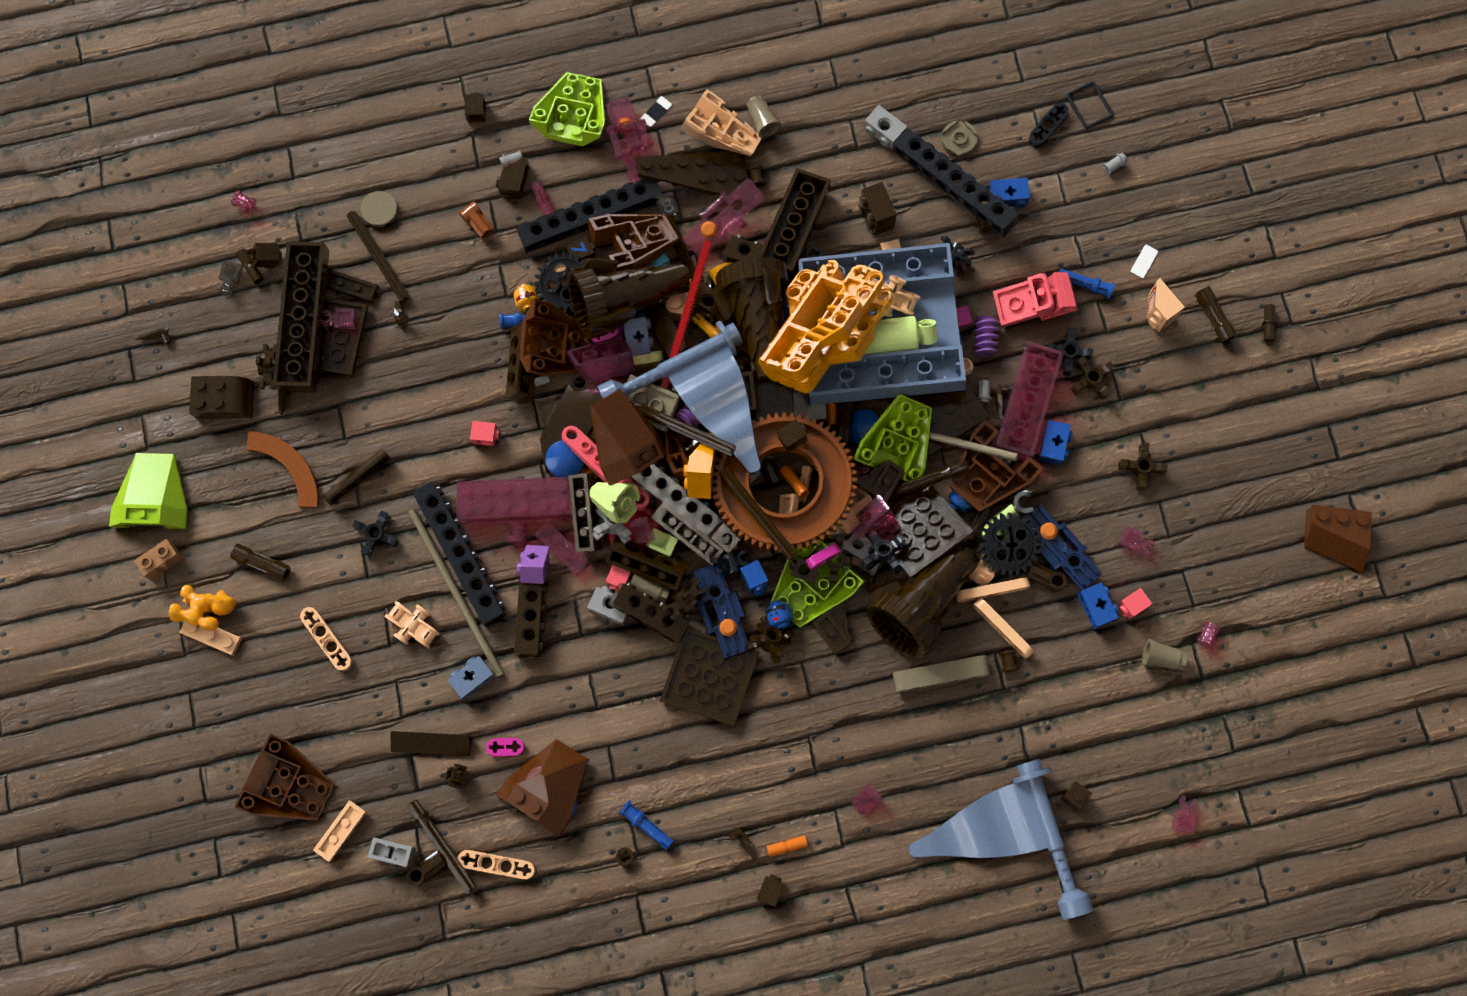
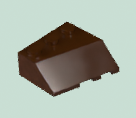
[1304,505,1372,573]

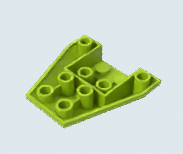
[529,72,605,146]
[854,394,932,481]
[109,453,188,529]
[771,540,864,628]

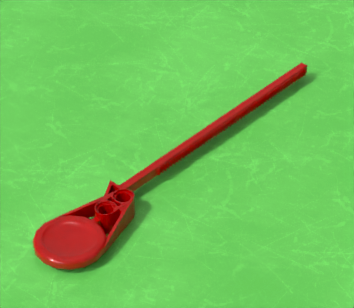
[606,240,712,549]

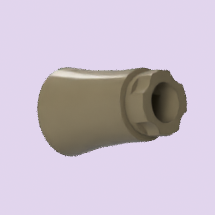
[746,95,781,138]
[631,574,671,603]
[1142,639,1188,671]

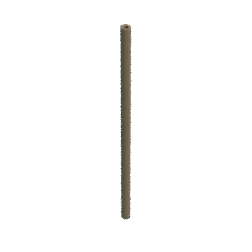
[408,509,504,678]

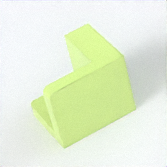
[646,528,678,556]

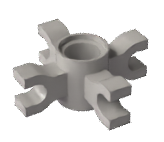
[592,506,634,544]

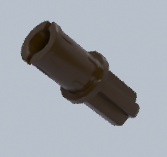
[1262,304,1277,342]

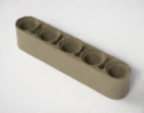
[892,655,991,693]

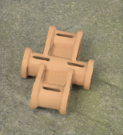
[865,275,921,317]
[384,601,441,649]

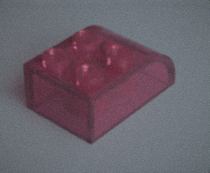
[567,336,635,382]

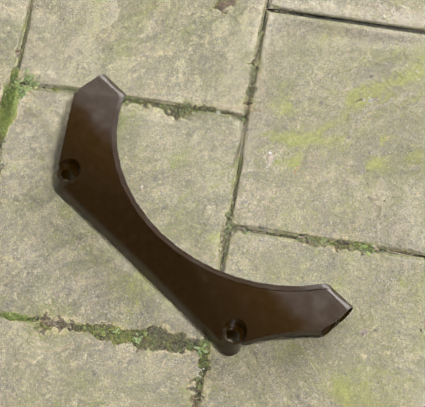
[540,347,828,474]

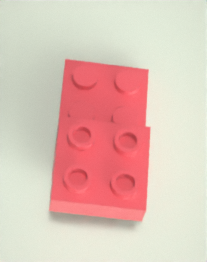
[993,272,1078,327]

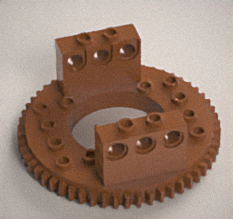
[712,412,857,553]

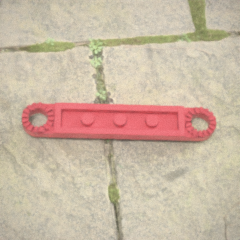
[562,426,649,511]

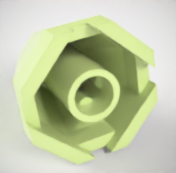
[590,482,640,523]

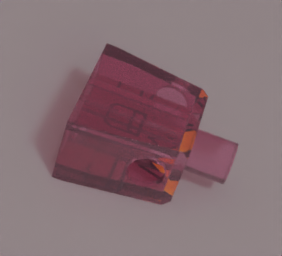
[852,495,899,539]

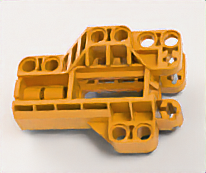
[758,260,893,393]

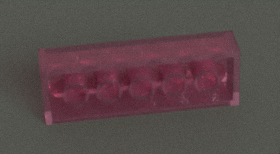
[994,341,1064,461]
[457,477,573,524]

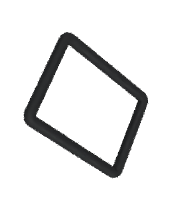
[1066,81,1114,129]

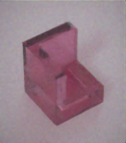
[628,516,656,544]
[851,784,882,815]

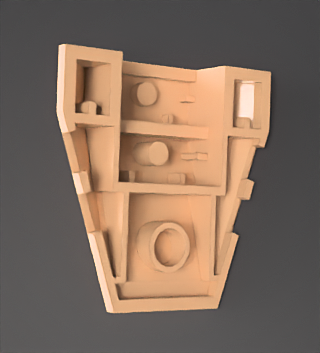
[681,89,762,156]

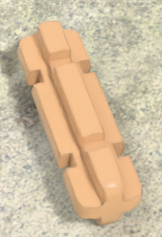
[799,466,812,503]

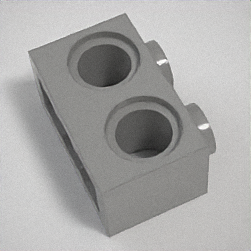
[843,531,888,576]
[368,837,416,868]

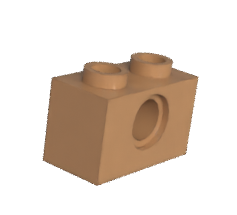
[134,539,184,580]

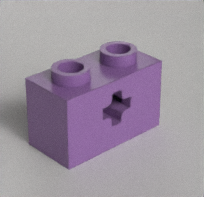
[517,545,550,584]

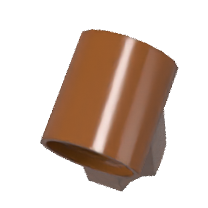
[459,201,494,239]

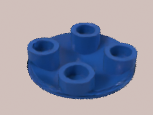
[850,409,879,444]
[545,440,584,479]

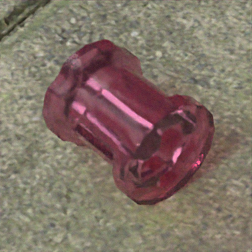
[231,190,256,213]
[1197,622,1220,647]

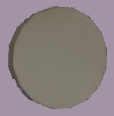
[941,121,978,157]
[360,191,398,227]

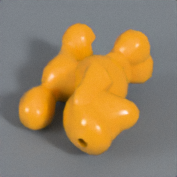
[169,585,236,631]

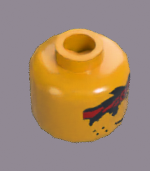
[514,284,539,313]

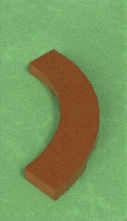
[247,431,319,508]

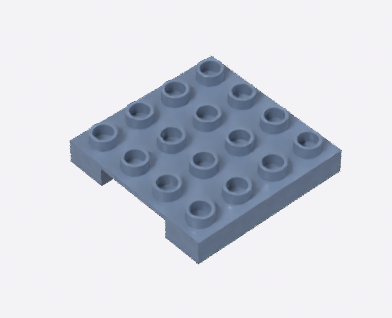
[798,243,966,405]

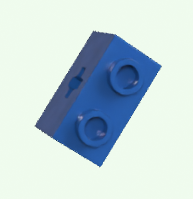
[988,177,1030,208]
[1038,420,1073,465]
[740,560,768,596]
[1077,582,1119,630]

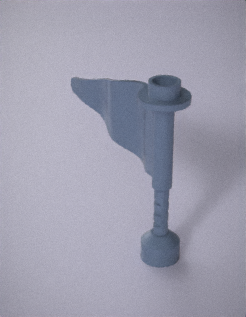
[597,321,761,473]
[909,759,1094,920]

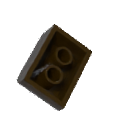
[189,376,254,419]

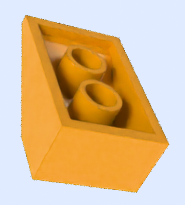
[684,433,717,499]

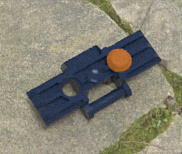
[1025,504,1103,591]
[693,564,748,659]

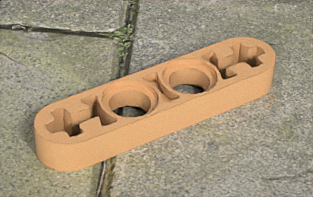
[956,577,1030,603]
[973,598,1034,659]
[300,607,353,671]
[458,850,535,879]

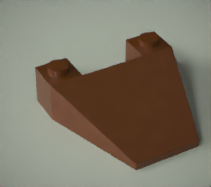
[588,214,679,271]
[950,419,1044,512]

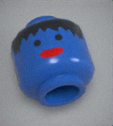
[765,600,794,630]

